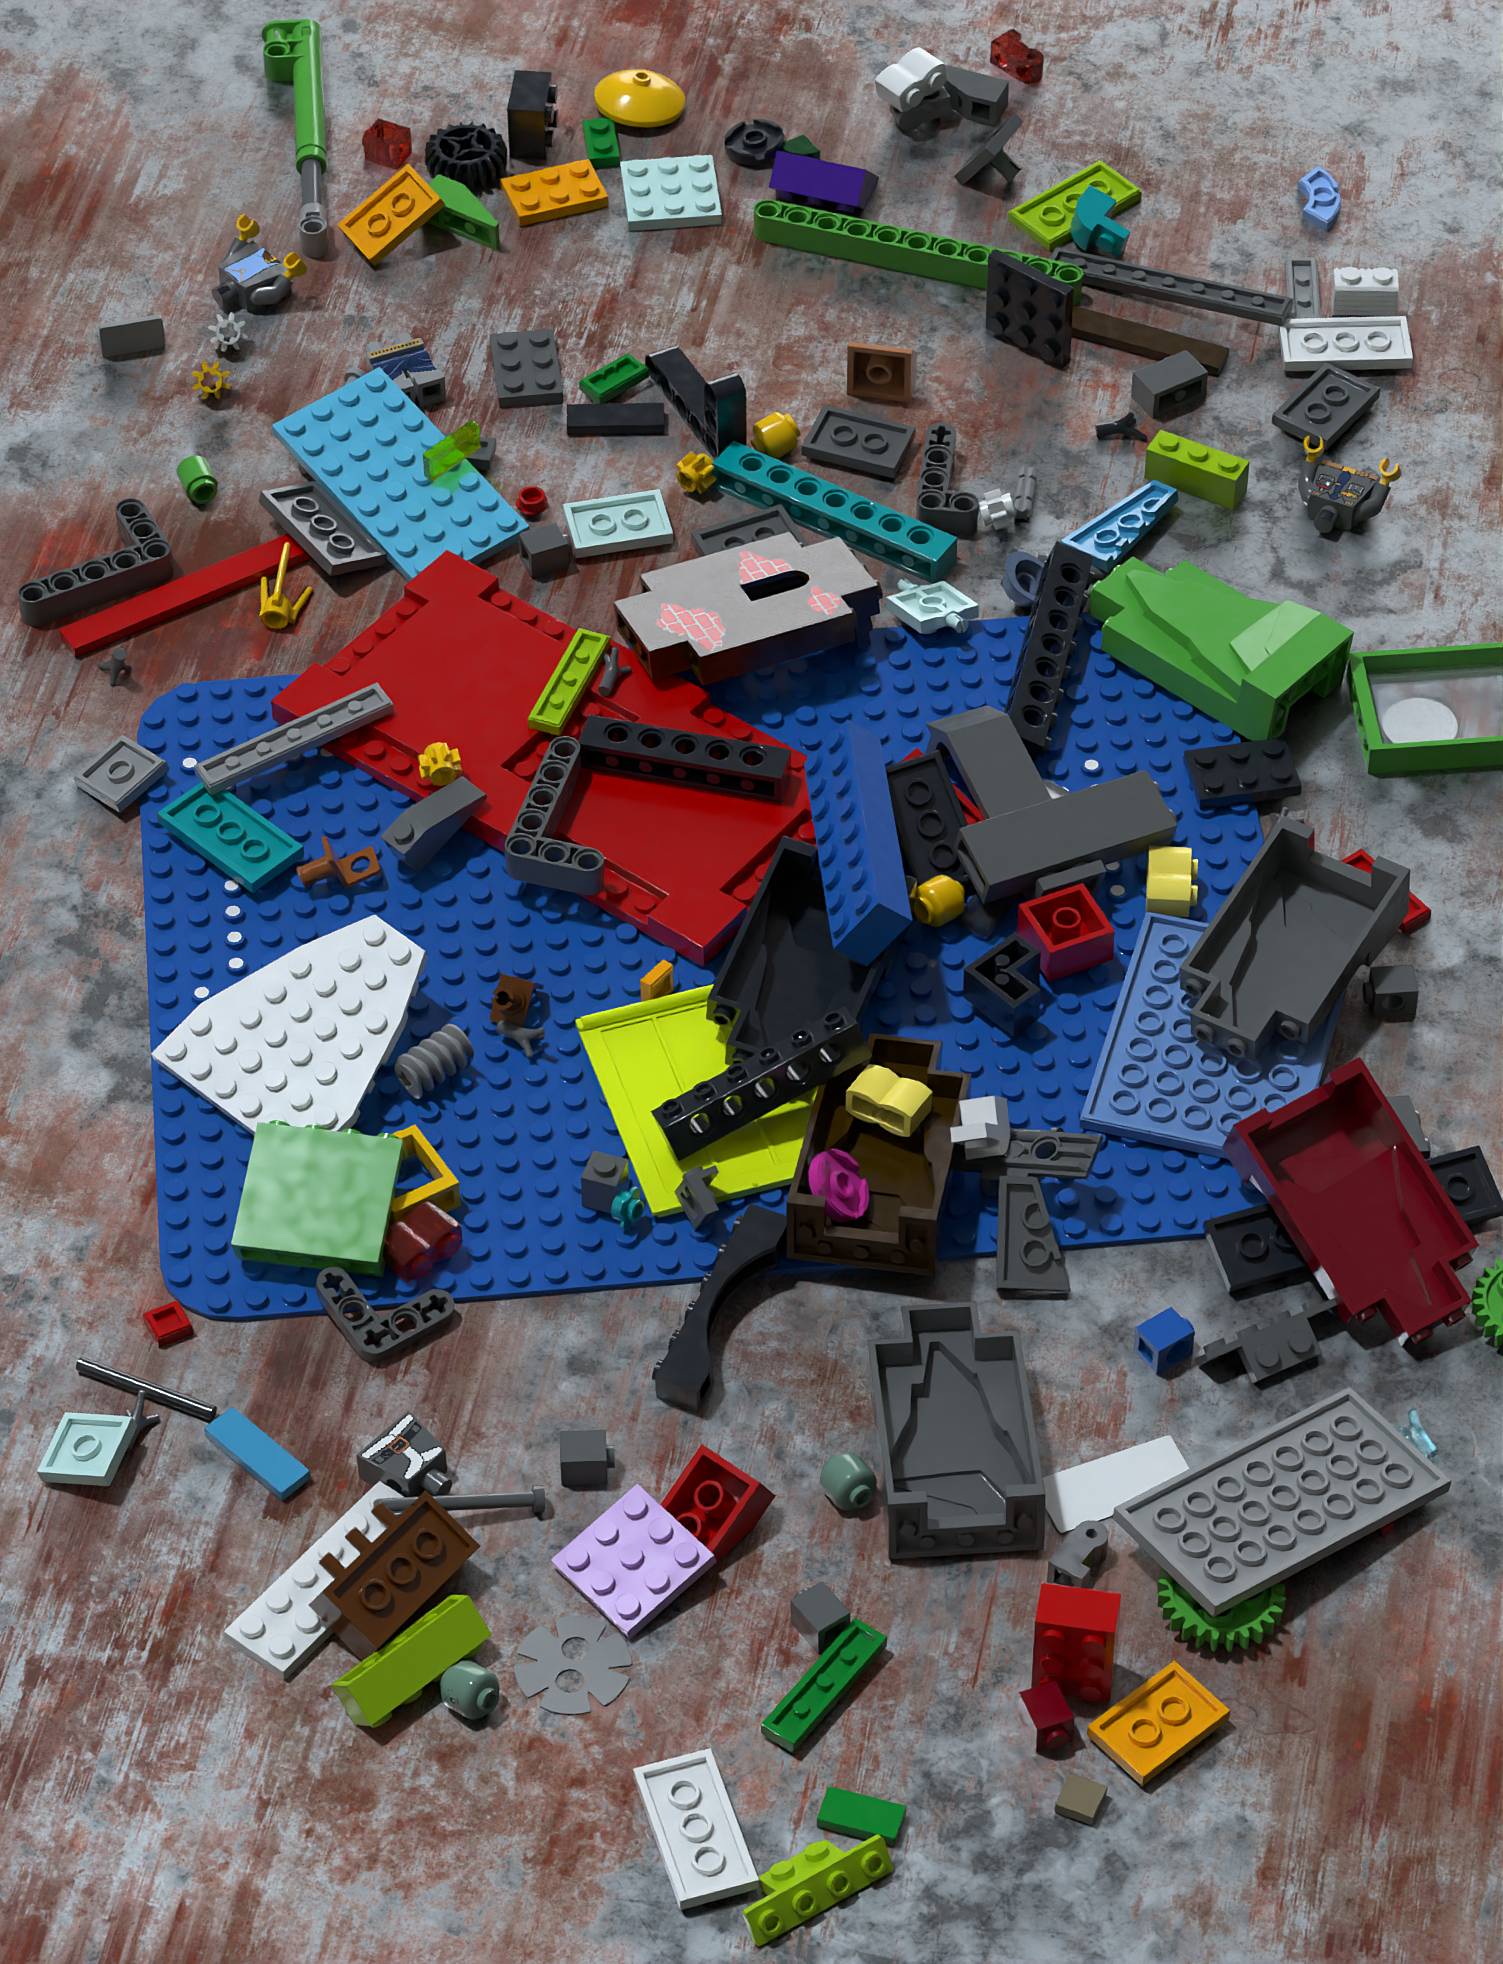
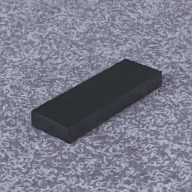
[567,403,664,435]

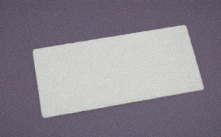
[1043,1435,1190,1533]

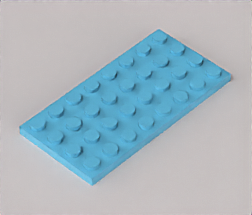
[272,367,530,582]

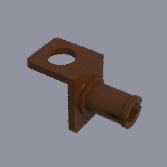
[489,973,544,1028]

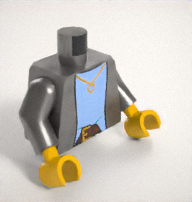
[212,214,307,311]

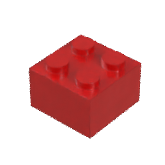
[1017,883,1115,982]

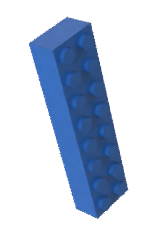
[804,719,912,966]

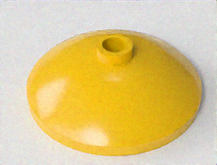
[594,69,685,127]

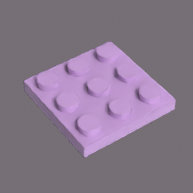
[551,1484,717,1639]

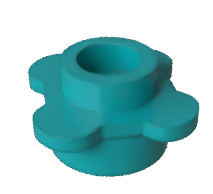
[611,1187,644,1230]

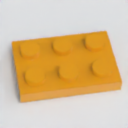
[500,159,609,227]
[337,164,445,266]
[1087,1660,1230,1786]

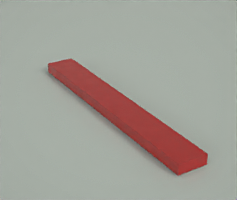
[59,533,312,657]

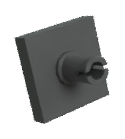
[954,113,1024,185]

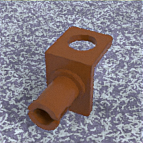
[297,836,382,889]

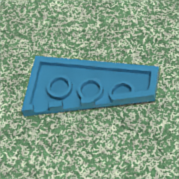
[1060,480,1179,572]

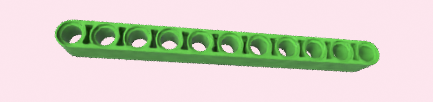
[754,199,1083,306]

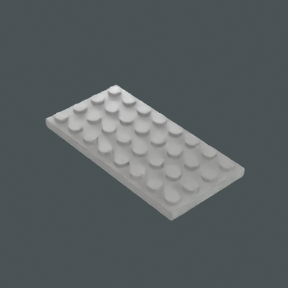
[1112,1386,1452,1617]

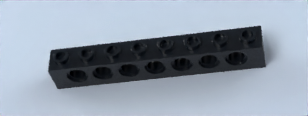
[1004,541,1094,763]

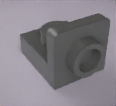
[674,1165,719,1230]

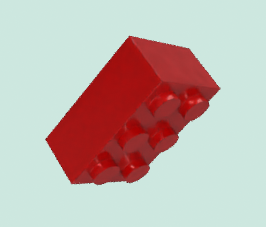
[1031,1583,1121,1702]

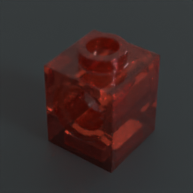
[362,118,412,170]

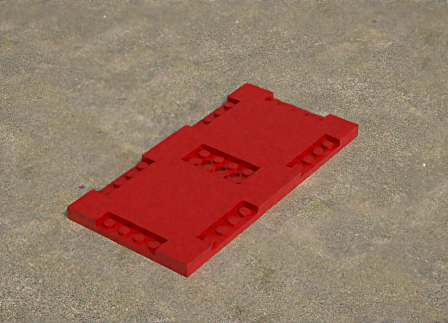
[271,550,819,967]

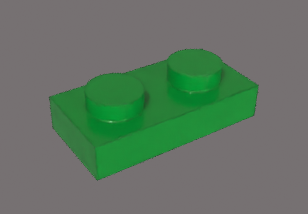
[582,118,620,168]

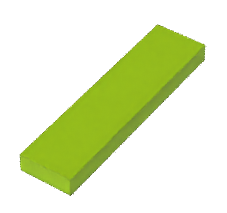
[527,628,611,736]

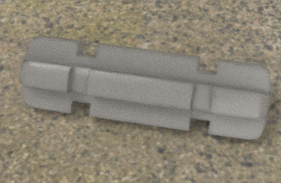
[1014,466,1037,520]

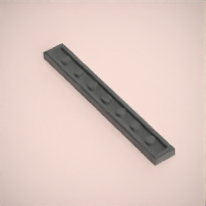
[1049,247,1293,326]

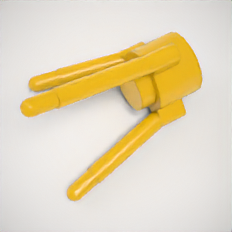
[259,542,313,629]

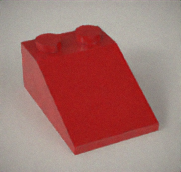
[660,1444,776,1581]

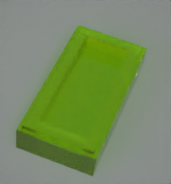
[423,419,481,482]

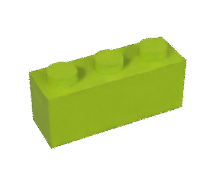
[1144,430,1250,510]

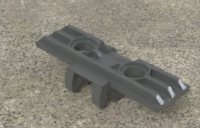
[954,1126,1104,1196]

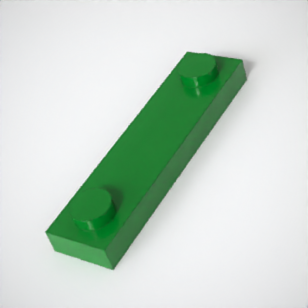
[761,1618,887,1753]

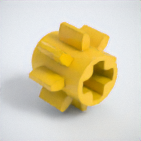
[192,361,231,399]
[675,451,717,494]
[418,743,462,786]

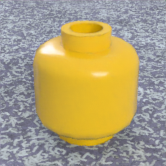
[750,412,801,459]
[913,875,965,927]

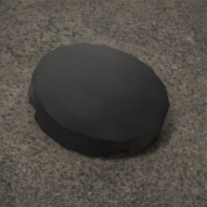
[724,119,786,165]

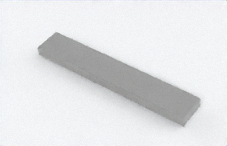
[194,683,394,795]

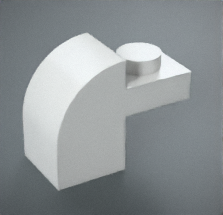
[950,1096,1010,1160]

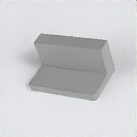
[96,314,166,358]

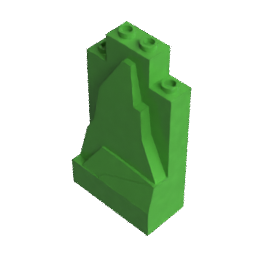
[1088,556,1354,741]

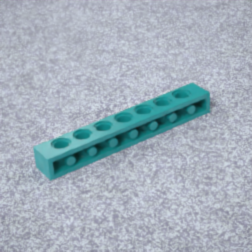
[712,441,957,584]

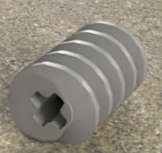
[395,1024,475,1099]

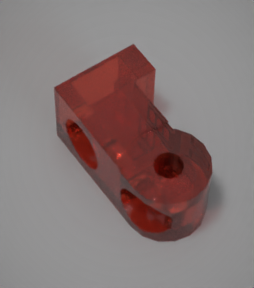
[990,28,1044,84]

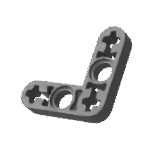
[316,1267,454,1362]

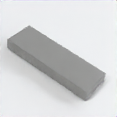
[1285,257,1321,319]

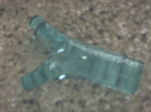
[1393,1408,1439,1459]

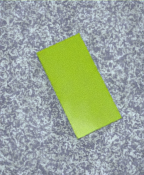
[1007,160,1142,251]

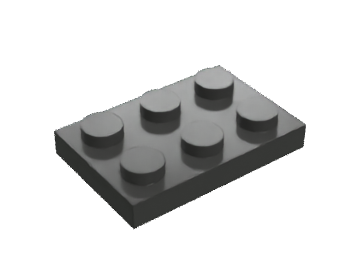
[490,329,563,408]
[1272,362,1380,450]
[802,405,916,478]

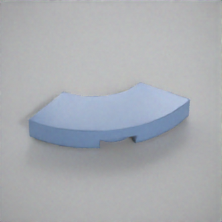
[1298,166,1341,232]

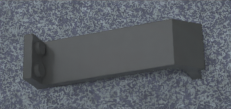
[925,705,1106,902]

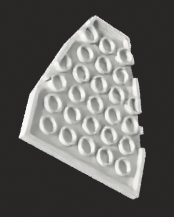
[151,914,428,1136]

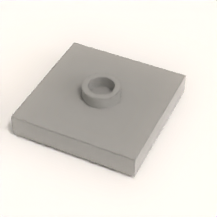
[73,735,170,813]

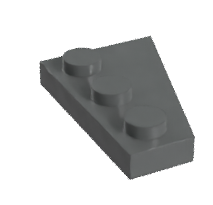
[995,1176,1071,1292]

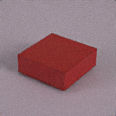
[143,1300,194,1348]

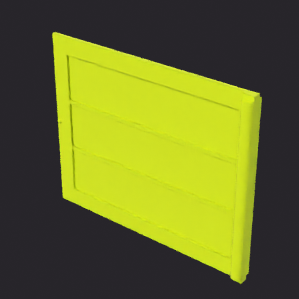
[575,984,818,1218]

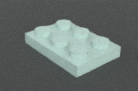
[563,489,674,558]

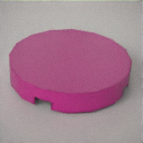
[808,1149,869,1223]

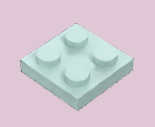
[37,1412,137,1486]

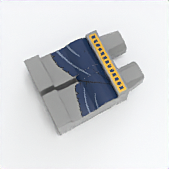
[366,333,446,408]

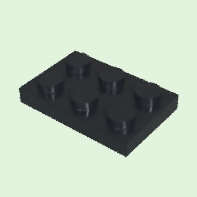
[1183,737,1302,809]

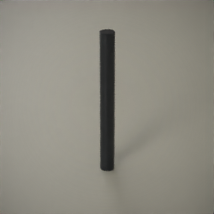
[76,1357,217,1421]

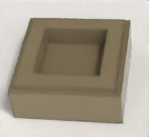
[1055,1773,1108,1825]

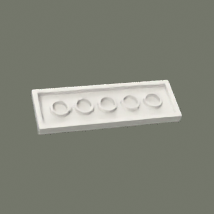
[224,1481,404,1681]

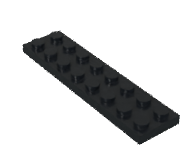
[1202,1145,1503,1292]

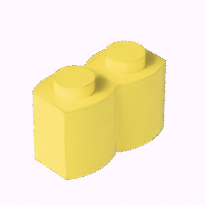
[1146,845,1198,917]
[845,1065,932,1137]

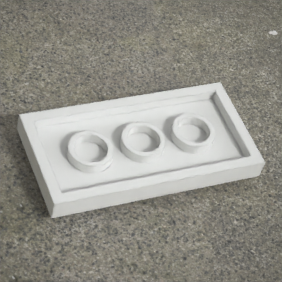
[1278,316,1413,371]
[633,1748,759,1910]

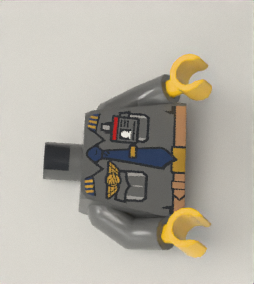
[1298,436,1401,533]

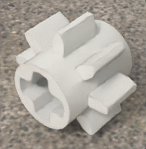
[208,312,248,352]
[979,488,1017,530]

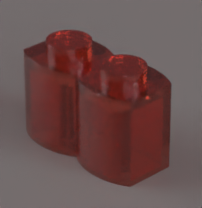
[383,1200,463,1283]

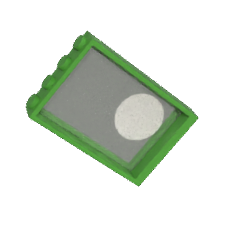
[1345,642,1503,774]

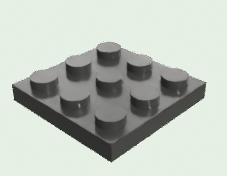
[691,504,809,599]

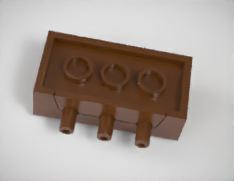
[308,1490,481,1661]

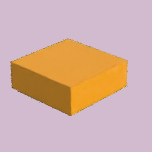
[640,959,674,1002]

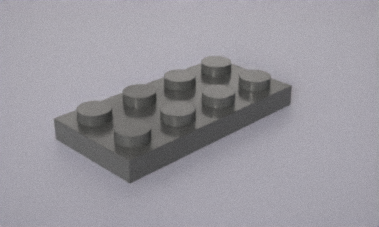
[259,481,387,576]

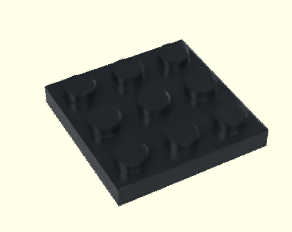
[985,249,1074,368]

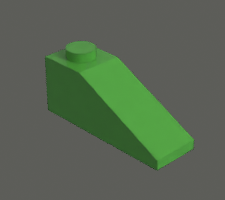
[426,174,500,251]

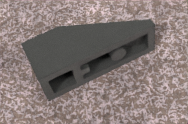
[380,776,488,874]

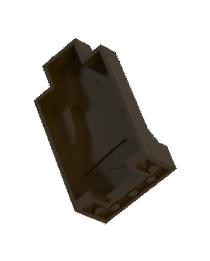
[786,1033,971,1276]

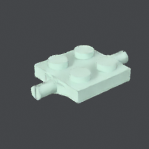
[886,578,979,634]

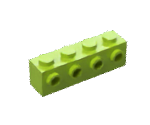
[331,1595,492,1727]

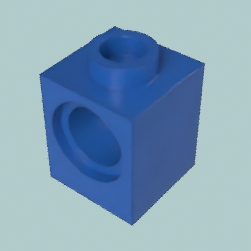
[1133,1307,1195,1375]

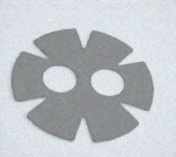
[514,1616,632,1714]

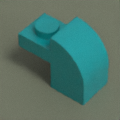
[1070,185,1131,259]

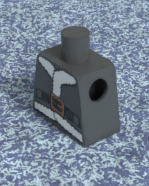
[357,1411,453,1497]

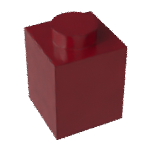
[1018,1681,1074,1753]

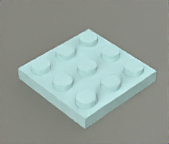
[620,155,722,231]

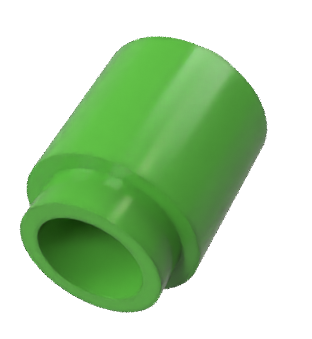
[177,456,218,504]

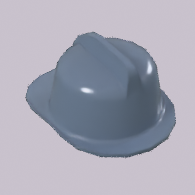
[1000,551,1044,608]

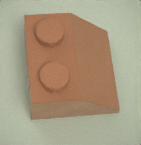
[847,342,917,402]

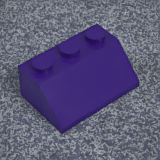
[769,151,879,213]

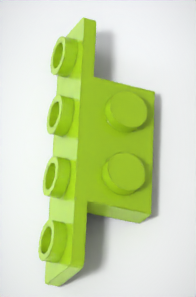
[743,1835,893,1946]

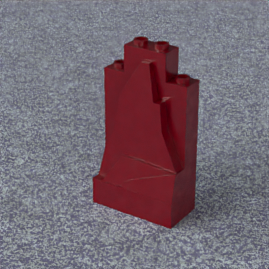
[1222,1057,1479,1346]

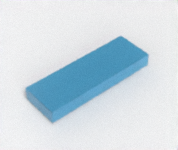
[204,1406,311,1501]

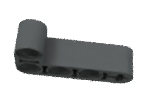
[916,423,979,536]

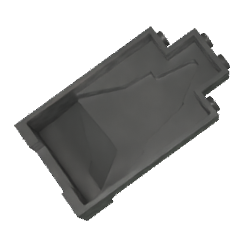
[1180,816,1410,1062]
[867,1301,1046,1559]

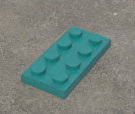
[157,782,304,893]

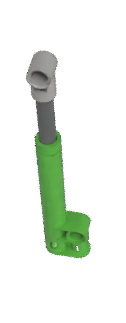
[262,19,329,258]

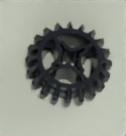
[424,121,508,191]

